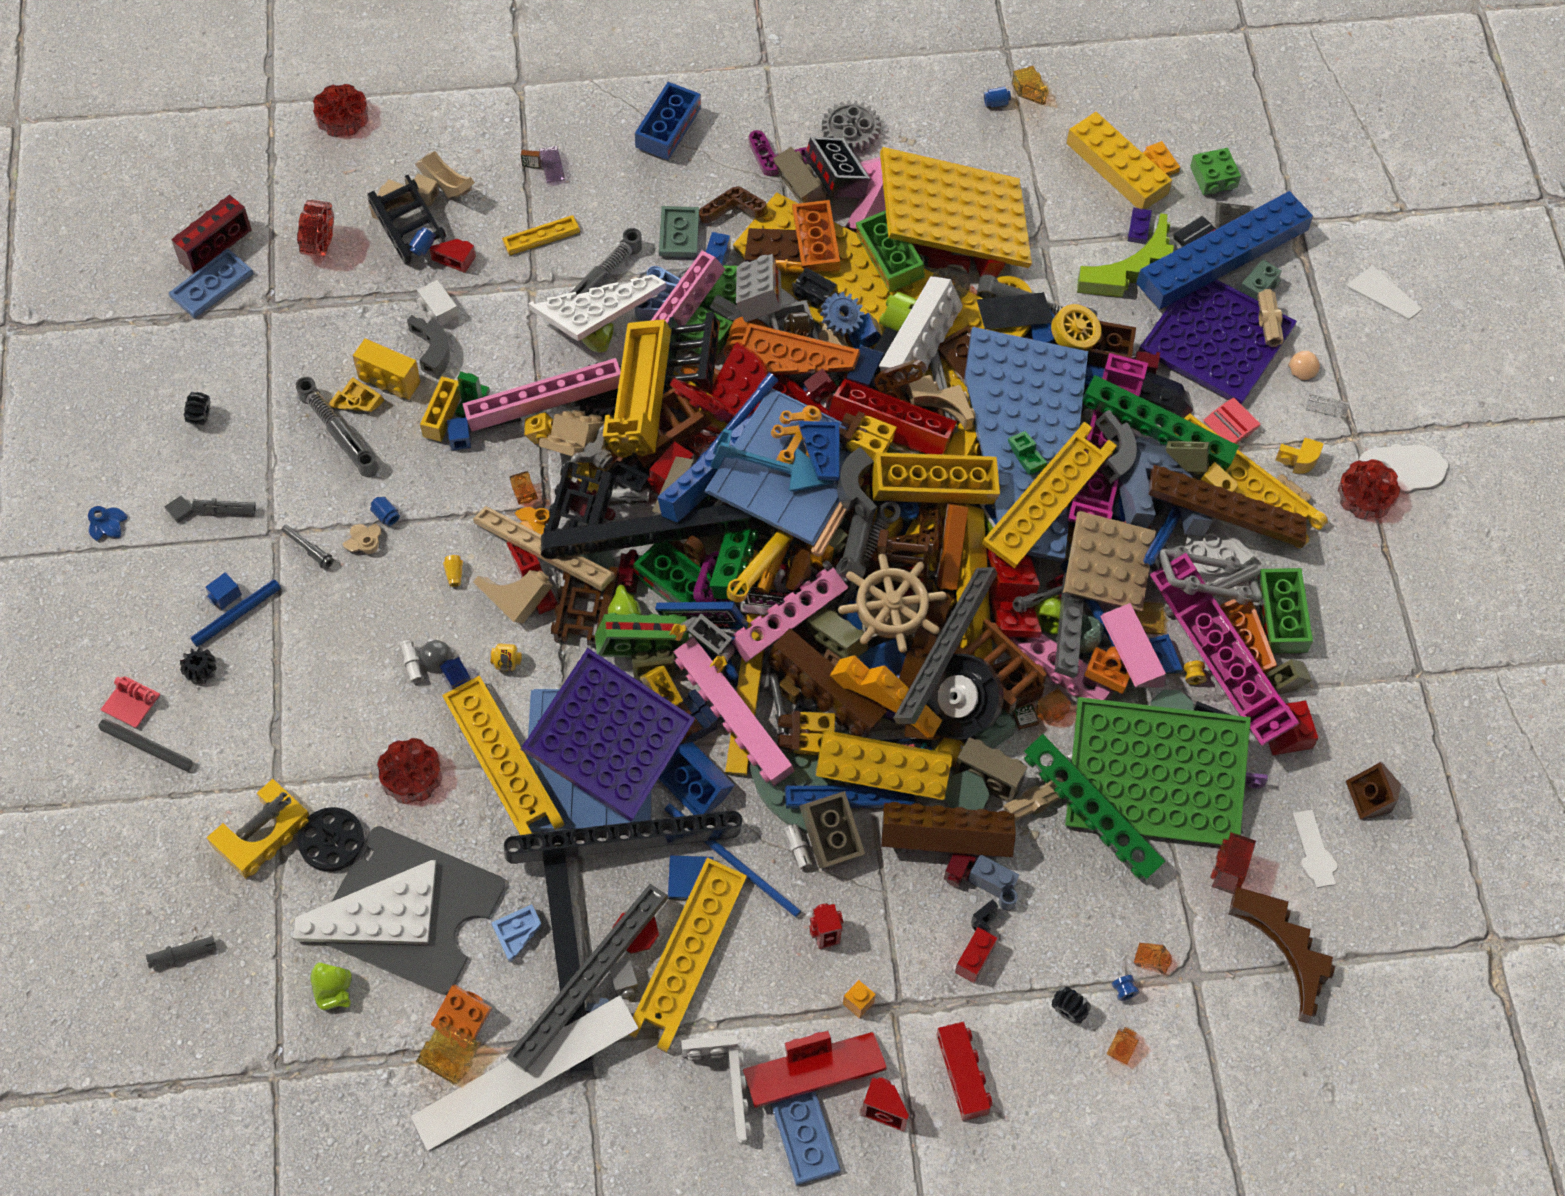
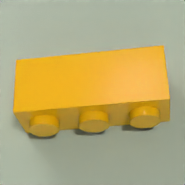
[420,376,461,442]

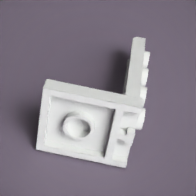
[681,1035,751,1143]

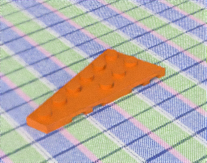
[741,323,860,375]

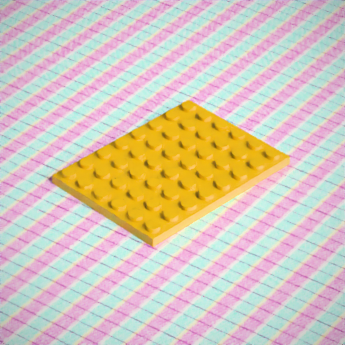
[880,147,1032,268]

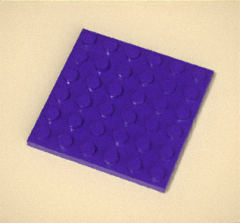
[1139,279,1297,405]
[520,647,695,822]

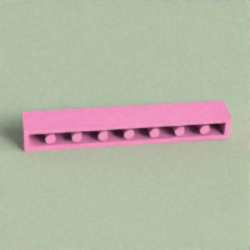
[463,358,621,432]
[673,637,794,786]

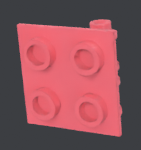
[100,676,160,728]

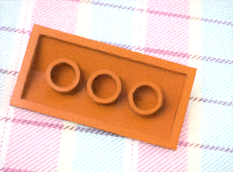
[1219,599,1278,674]

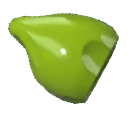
[581,321,614,353]
[608,585,642,615]
[1034,596,1061,634]
[310,962,352,1011]

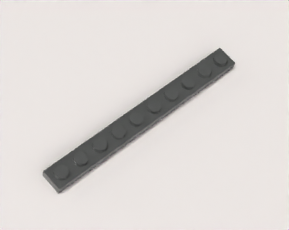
[894,567,997,724]
[507,884,668,1073]

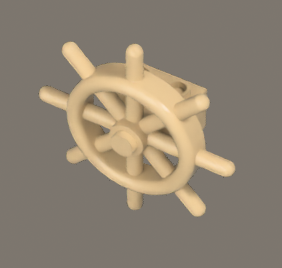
[838,554,946,653]

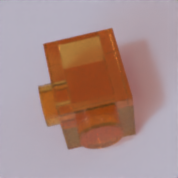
[1036,688,1071,725]

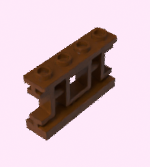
[551,566,618,646]

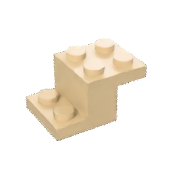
[539,410,605,456]

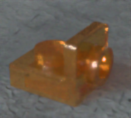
[1107,1027,1139,1065]

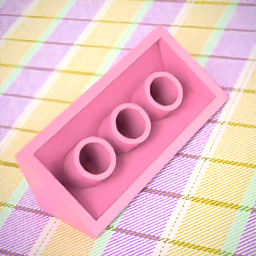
[845,161,886,233]
[1100,603,1166,688]

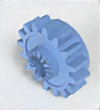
[820,292,864,336]

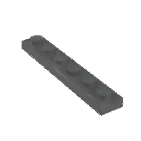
[1054,572,1084,678]

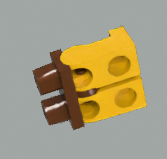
[839,412,896,459]
[777,711,835,756]

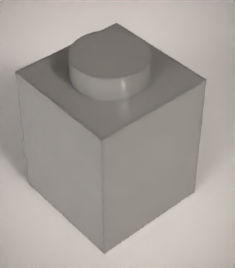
[609,959,638,998]

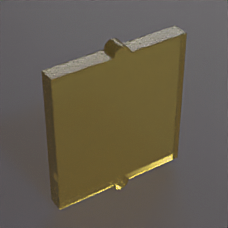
[1135,602,1166,635]

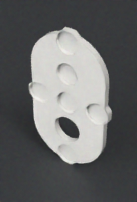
[1354,444,1448,493]

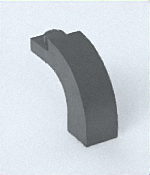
[407,315,450,379]
[1095,410,1137,484]
[837,447,877,521]

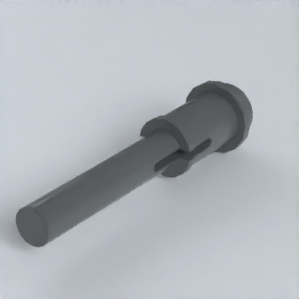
[281,524,334,569]
[1012,585,1063,613]
[769,673,788,736]

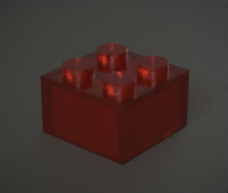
[1210,832,1256,894]

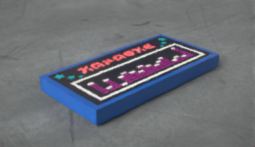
[655,602,748,629]

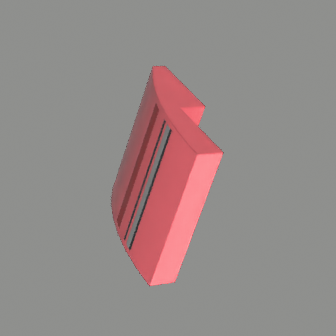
[1203,398,1261,444]

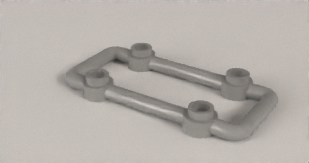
[1159,545,1263,605]

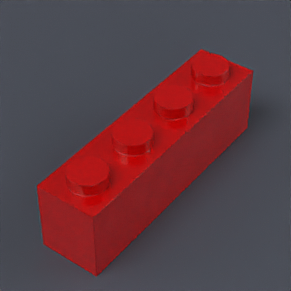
[936,1021,993,1121]

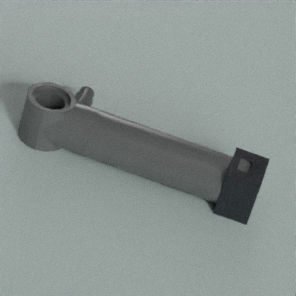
[834,484,882,584]

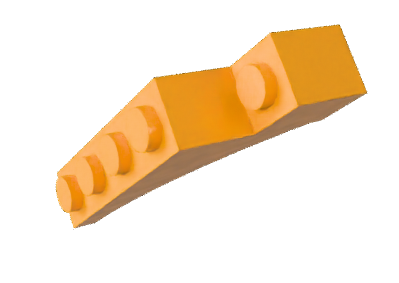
[830,655,942,738]

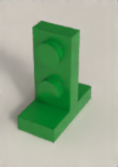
[455,371,490,418]

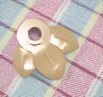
[342,524,381,554]

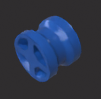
[1112,975,1139,1001]

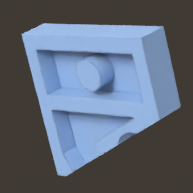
[491,904,542,962]

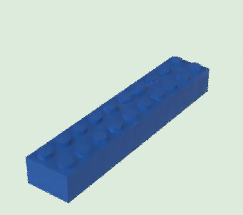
[1136,191,1313,310]

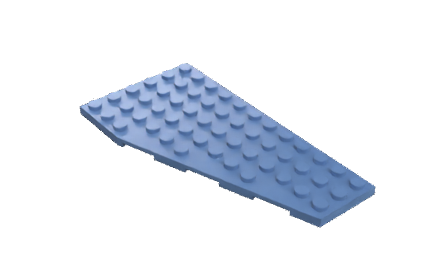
[964,327,1088,562]

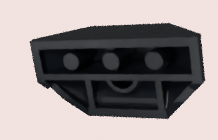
[1139,371,1193,418]

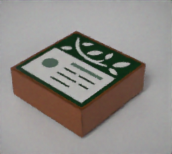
[520,150,541,168]
[1012,703,1040,730]

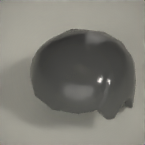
[419,640,453,673]

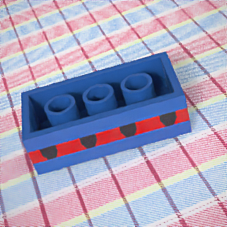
[635,82,701,160]

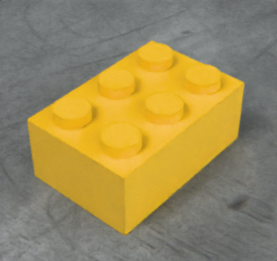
[352,338,421,400]

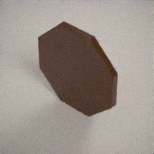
[786,549,812,591]

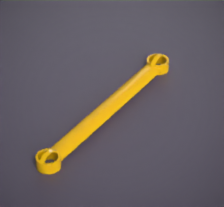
[727,529,794,602]

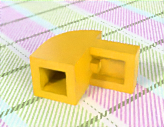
[1275,437,1324,474]

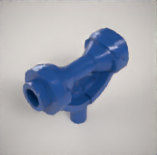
[884,501,919,536]

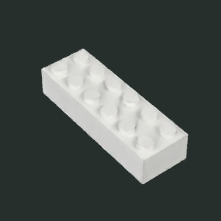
[879,276,963,394]

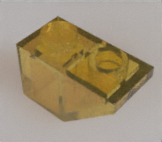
[1012,66,1049,105]

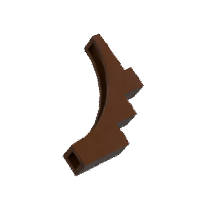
[899,589,957,689]
[1228,887,1335,1023]

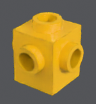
[524,412,554,444]

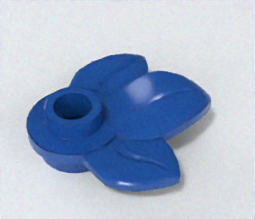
[88,506,128,541]

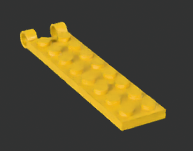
[1175,413,1328,548]
[982,422,1117,568]
[442,675,565,835]
[628,857,747,1052]

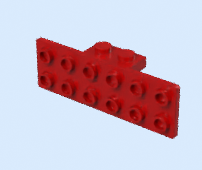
[743,1031,887,1108]

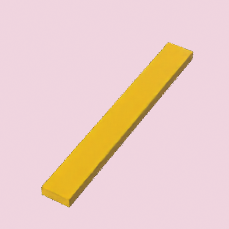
[725,613,769,776]

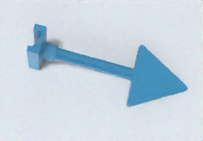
[710,428,834,492]

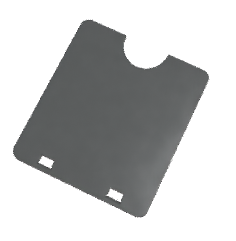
[320,826,505,995]

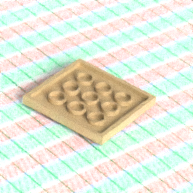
[1063,511,1156,612]

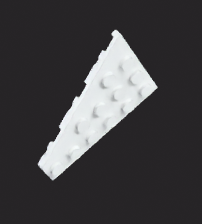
[528,275,666,341]
[293,860,437,945]

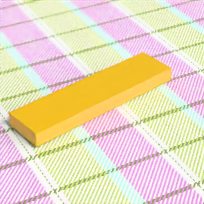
[502,215,580,256]

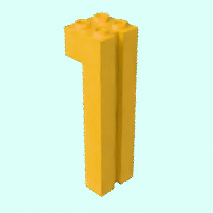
[603,319,671,457]

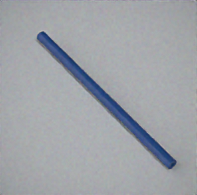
[664,803,801,918]

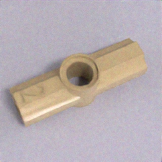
[1257,289,1284,347]
[1003,777,1064,821]

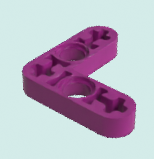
[749,130,810,176]
[693,551,743,615]

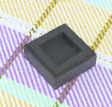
[164,495,193,523]

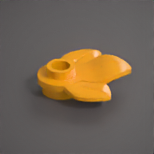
[515,507,550,535]

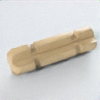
[1277,474,1312,502]

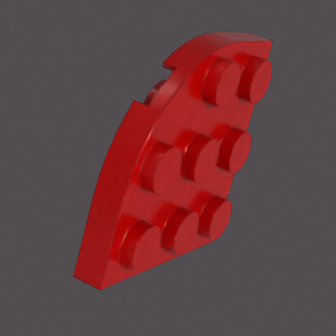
[708,342,768,418]
[670,378,736,424]

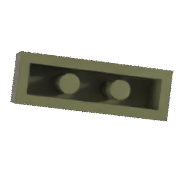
[805,606,869,658]

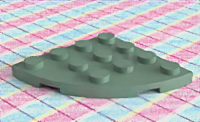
[749,751,833,834]

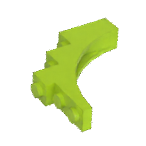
[1077,213,1174,298]

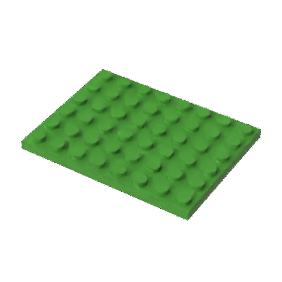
[1065,697,1251,847]

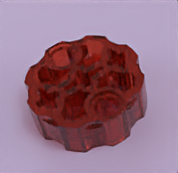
[313,84,369,137]
[297,199,334,257]
[1337,459,1400,520]
[377,738,443,804]

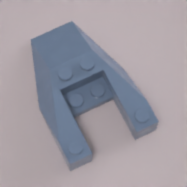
[1118,436,1213,536]

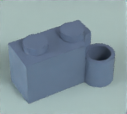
[968,855,1020,911]

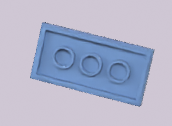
[168,249,254,319]
[771,1091,841,1186]

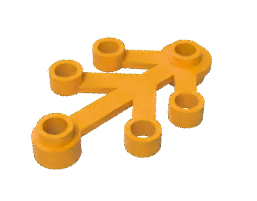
[771,405,822,465]

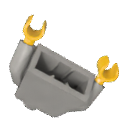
[669,614,735,673]

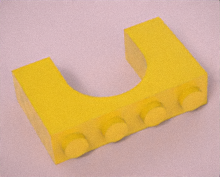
[206,778,310,879]

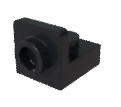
[971,899,998,933]

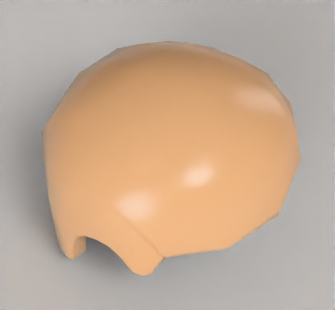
[1288,351,1320,380]

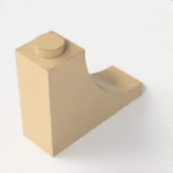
[473,570,553,623]

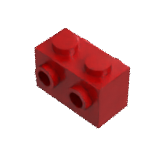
[809,903,843,949]

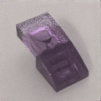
[539,146,565,183]

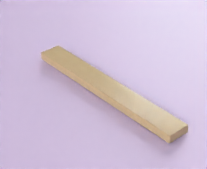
[473,506,615,591]

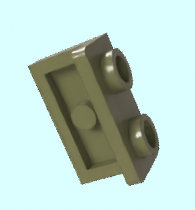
[631,649,676,681]

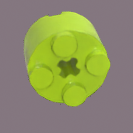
[879,292,917,332]

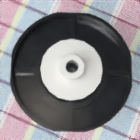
[926,654,1004,740]

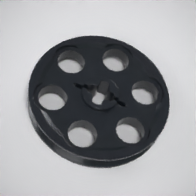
[297,807,365,872]

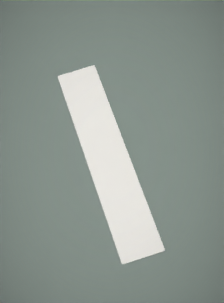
[411,996,638,1151]

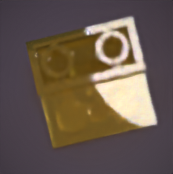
[416,1020,481,1084]

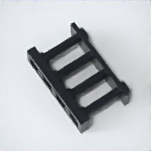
[367,175,446,264]
[664,312,720,392]

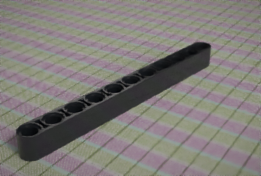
[541,504,764,559]
[504,811,743,864]
[543,843,594,1077]

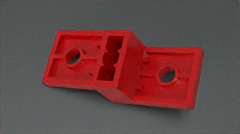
[986,547,1042,638]

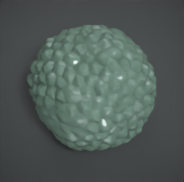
[1079,614,1104,655]

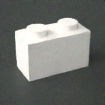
[417,280,459,326]

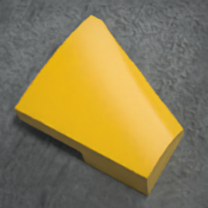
[328,377,385,412]

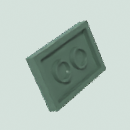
[659,206,699,257]

